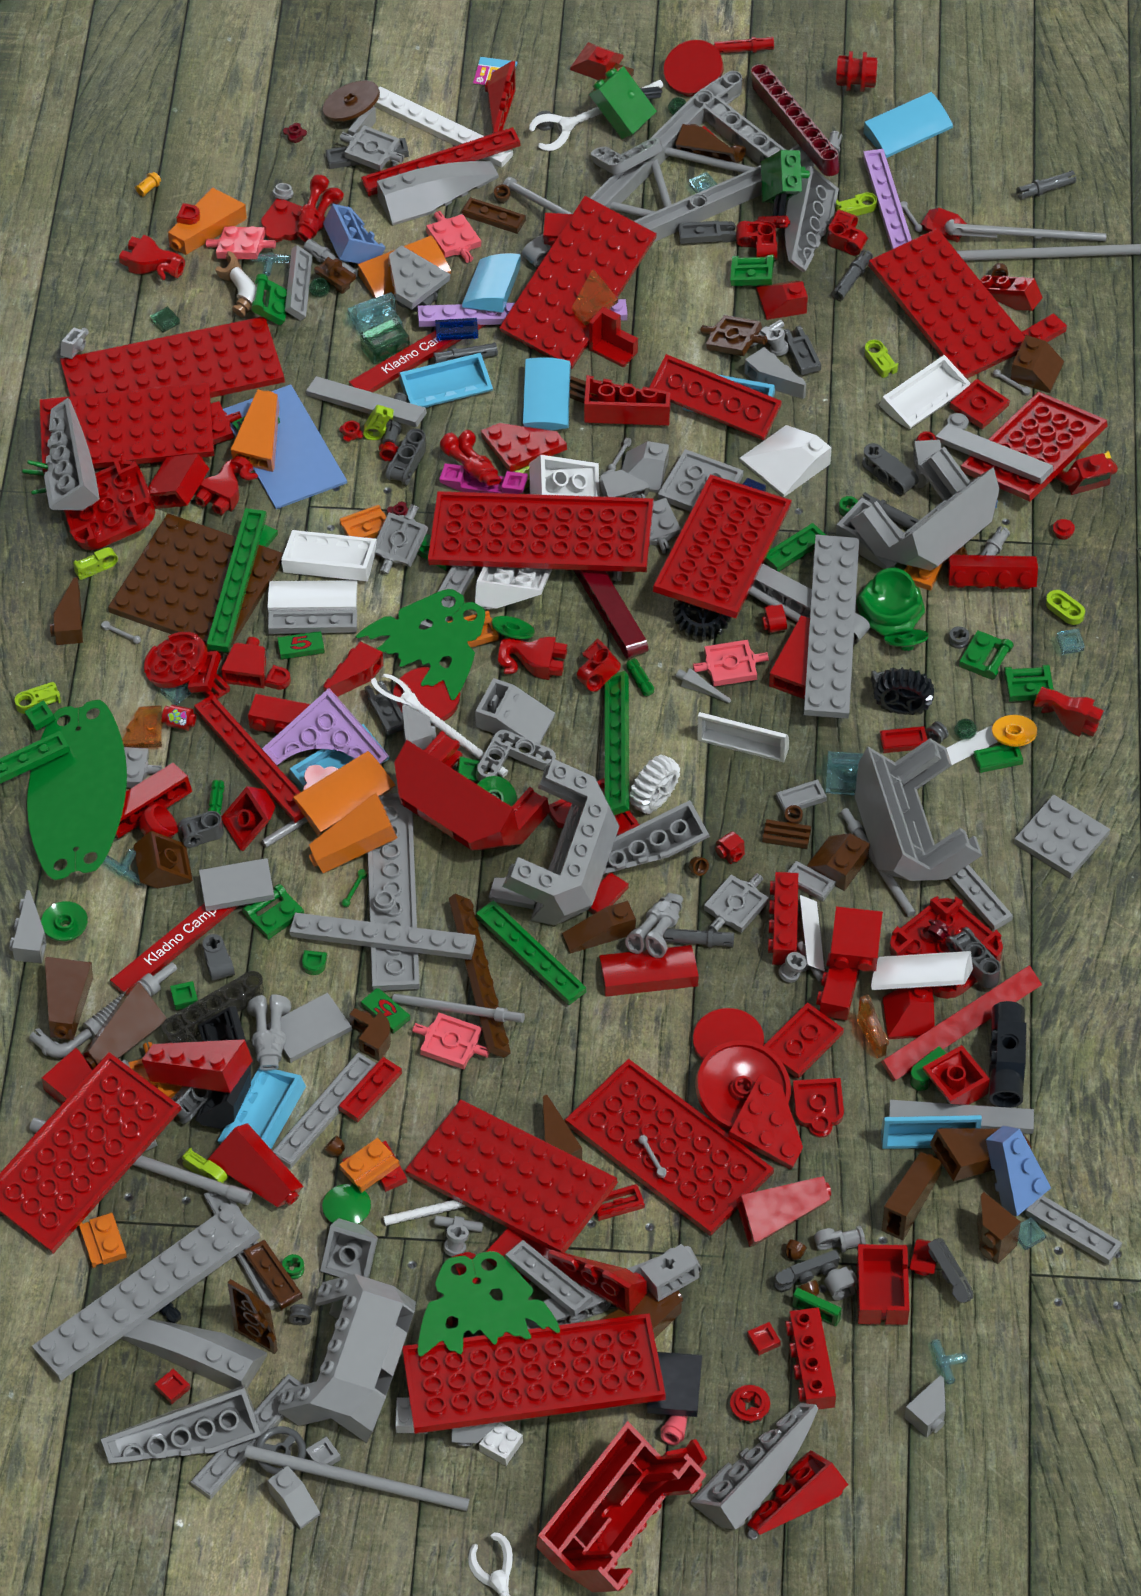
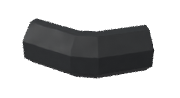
[195,1007,251,1129]

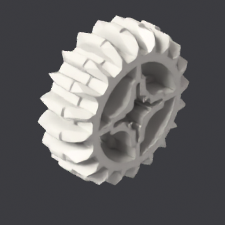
[629,754,680,814]

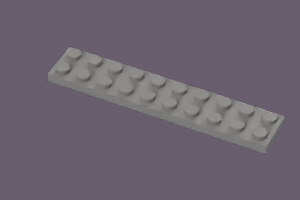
[804,535,859,719]
[368,793,420,991]
[32,1204,261,1381]

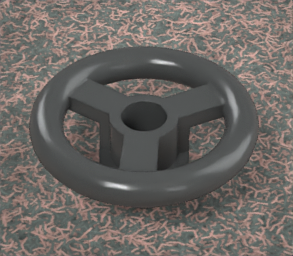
[256,1426,306,1475]

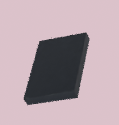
[647,1352,702,1417]

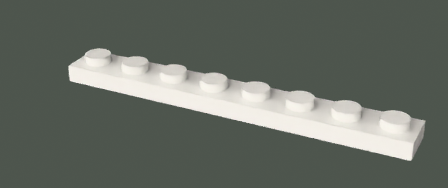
[374,87,513,168]

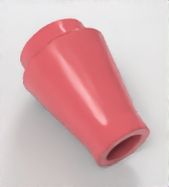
[661,1415,688,1445]

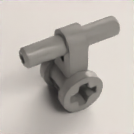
[750,319,789,356]
[779,941,824,983]
[434,1215,483,1256]

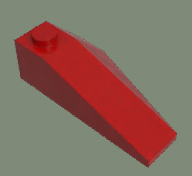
[485,61,516,134]
[549,1250,647,1315]
[747,1450,849,1535]

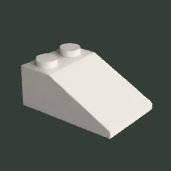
[529,455,600,497]

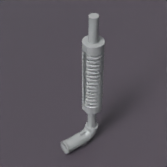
[29,962,177,1058]

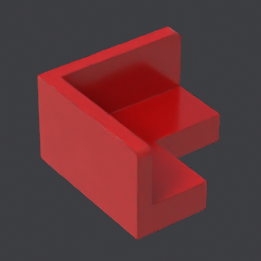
[589,306,638,367]

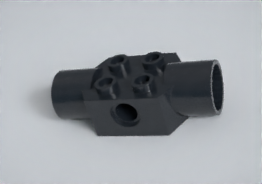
[989,1001,1027,1108]

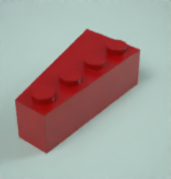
[584,375,671,425]
[142,1039,253,1093]

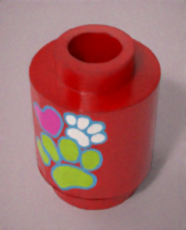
[162,705,196,731]

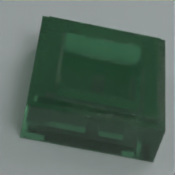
[150,306,180,333]

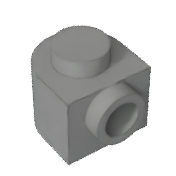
[824,1266,857,1300]

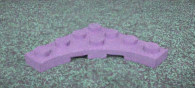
[262,688,389,765]

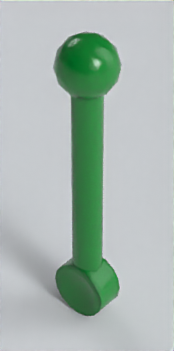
[341,869,367,907]

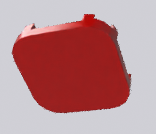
[64,457,155,550]
[889,896,1003,999]

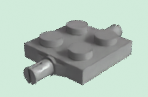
[340,125,405,171]
[637,494,681,554]
[375,504,429,574]
[124,747,162,788]
[704,873,769,933]

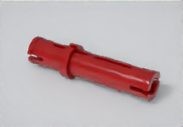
[714,37,774,54]

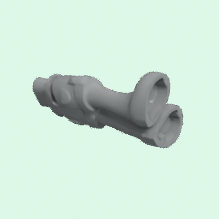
[625,893,683,958]
[247,994,291,1071]

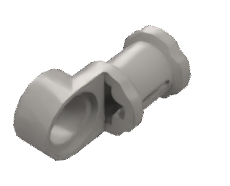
[814,1226,866,1252]

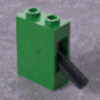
[589,66,663,139]
[761,150,810,216]

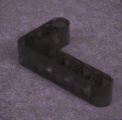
[162,971,264,1043]

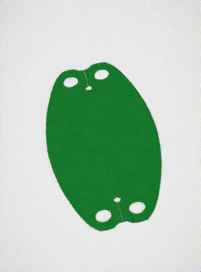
[27,699,127,880]

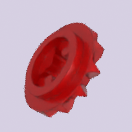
[730,1385,770,1423]

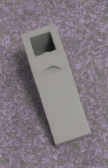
[745,347,806,399]
[10,890,47,964]

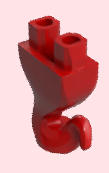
[119,235,185,280]
[195,456,258,516]
[498,637,567,680]
[1033,686,1104,737]

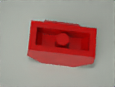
[921,208,967,243]

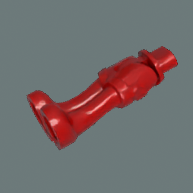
[296,174,344,242]
[440,430,501,486]

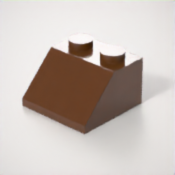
[1010,335,1064,393]
[133,831,193,889]
[807,833,870,891]
[977,1192,1021,1264]

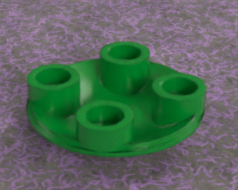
[322,1184,371,1224]

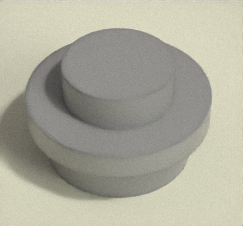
[273,183,293,200]
[947,413,969,430]
[373,890,396,913]

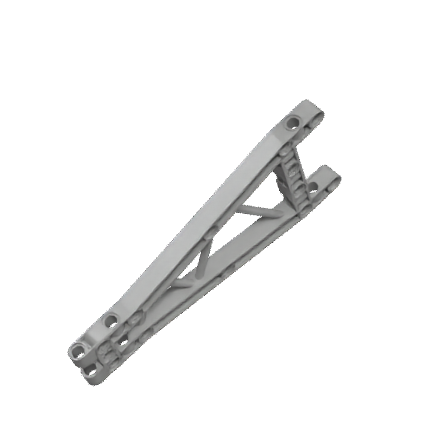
[522,71,815,267]

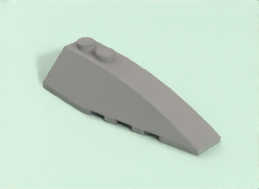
[377,161,499,226]
[785,166,839,272]
[44,398,100,510]
[603,800,710,874]
[120,1318,267,1389]
[101,1384,261,1463]
[690,1403,819,1530]

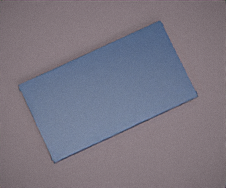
[223,384,347,509]

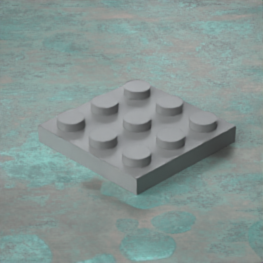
[658,449,744,511]
[1014,795,1110,879]

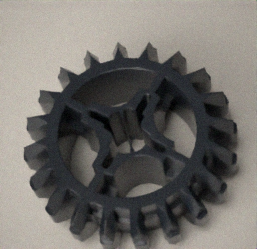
[673,600,732,641]
[873,667,934,715]

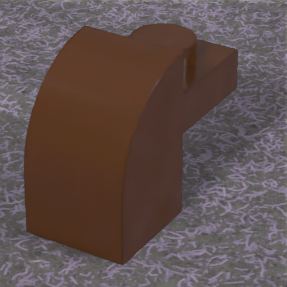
[349,1008,391,1061]

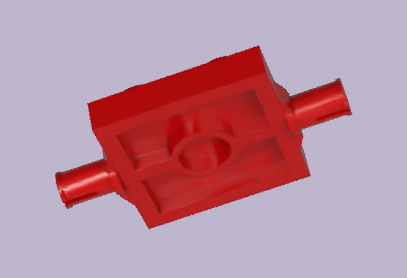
[211,401,242,444]

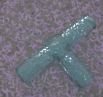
[250,252,291,276]
[103,849,141,885]
[931,1339,968,1384]

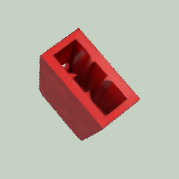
[222,637,266,689]

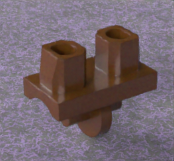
[314,257,356,294]

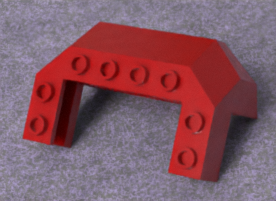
[394,731,551,850]
[536,1421,707,1592]

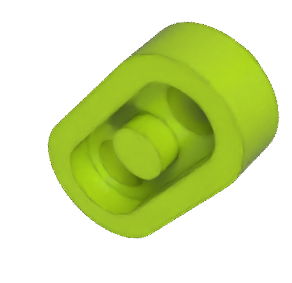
[1046,590,1085,625]

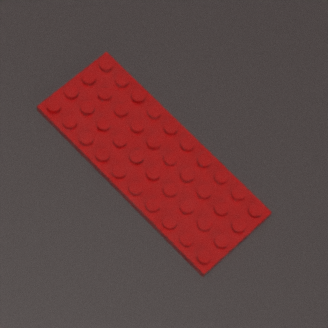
[60,317,285,398]
[428,491,654,572]
[402,1313,666,1434]

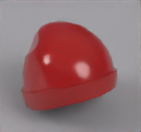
[139,804,178,838]

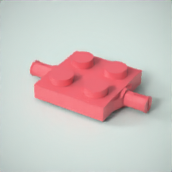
[426,211,481,263]
[206,226,276,259]
[693,640,769,686]
[412,1013,490,1070]

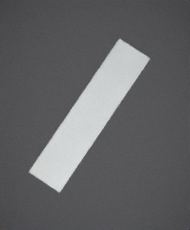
[946,725,998,765]
[800,895,825,971]

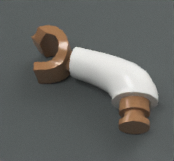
[215,251,256,317]

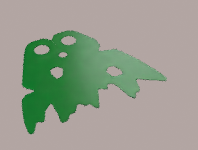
[356,589,485,700]
[418,1251,560,1356]

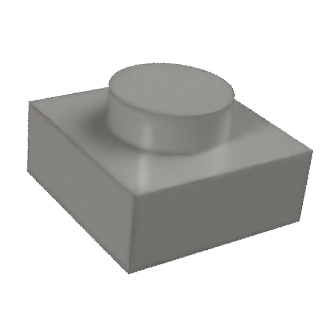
[306,1437,341,1465]

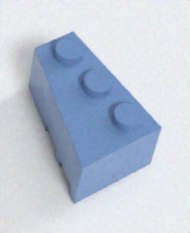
[323,204,386,264]
[986,1126,1051,1216]

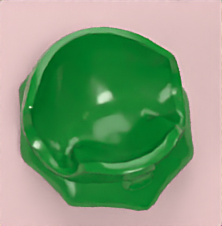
[856,568,925,636]

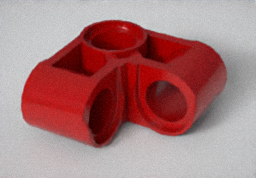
[827,209,868,256]
[736,221,777,260]
[577,638,621,691]

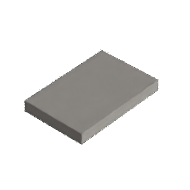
[199,858,275,911]
[266,993,352,1063]

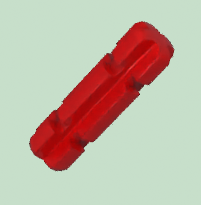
[755,216,790,228]

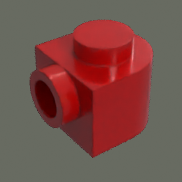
[761,604,787,633]
[715,831,745,864]

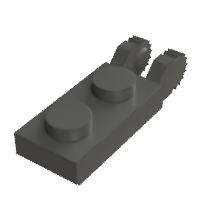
[678,221,736,244]
[784,326,821,375]
[364,681,403,736]
[928,1238,974,1303]
[774,1250,840,1293]

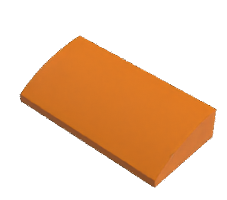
[358,235,451,303]
[293,751,395,836]

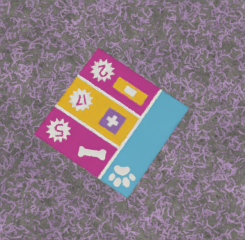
[473,57,517,85]

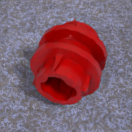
[836,51,878,92]

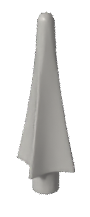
[676,668,731,703]

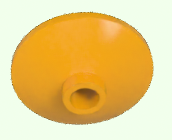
[992,715,1037,747]

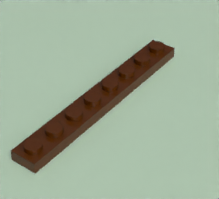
[449,893,511,1058]

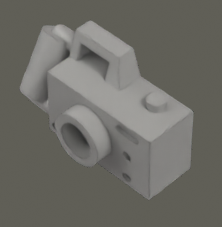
[60,328,89,359]

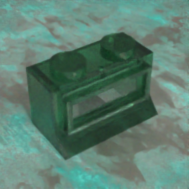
[360,316,410,364]

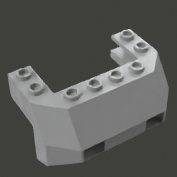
[850,447,999,571]
[855,738,982,881]
[502,759,619,925]
[278,1274,416,1443]

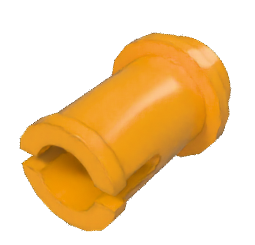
[135,172,161,197]

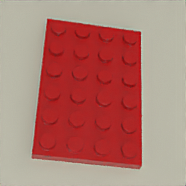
[961,391,1108,502]

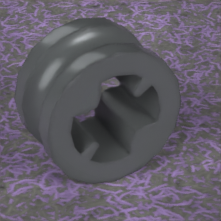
[536,111,554,131]
[949,626,969,649]
[926,721,949,744]
[289,1304,312,1325]

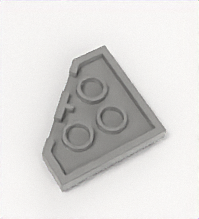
[388,245,451,309]

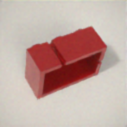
[856,1244,910,1325]

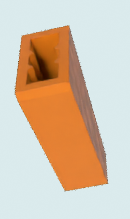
[168,187,247,255]
[231,389,280,472]
[309,793,397,873]

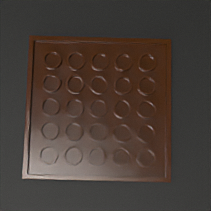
[108,513,284,654]

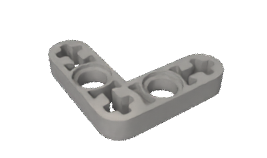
[591,138,663,174]
[476,730,556,781]

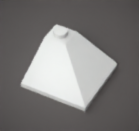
[740,425,831,497]
[475,567,552,609]

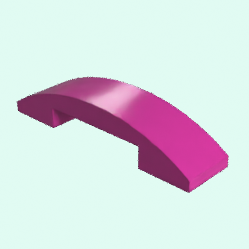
[439,463,528,494]

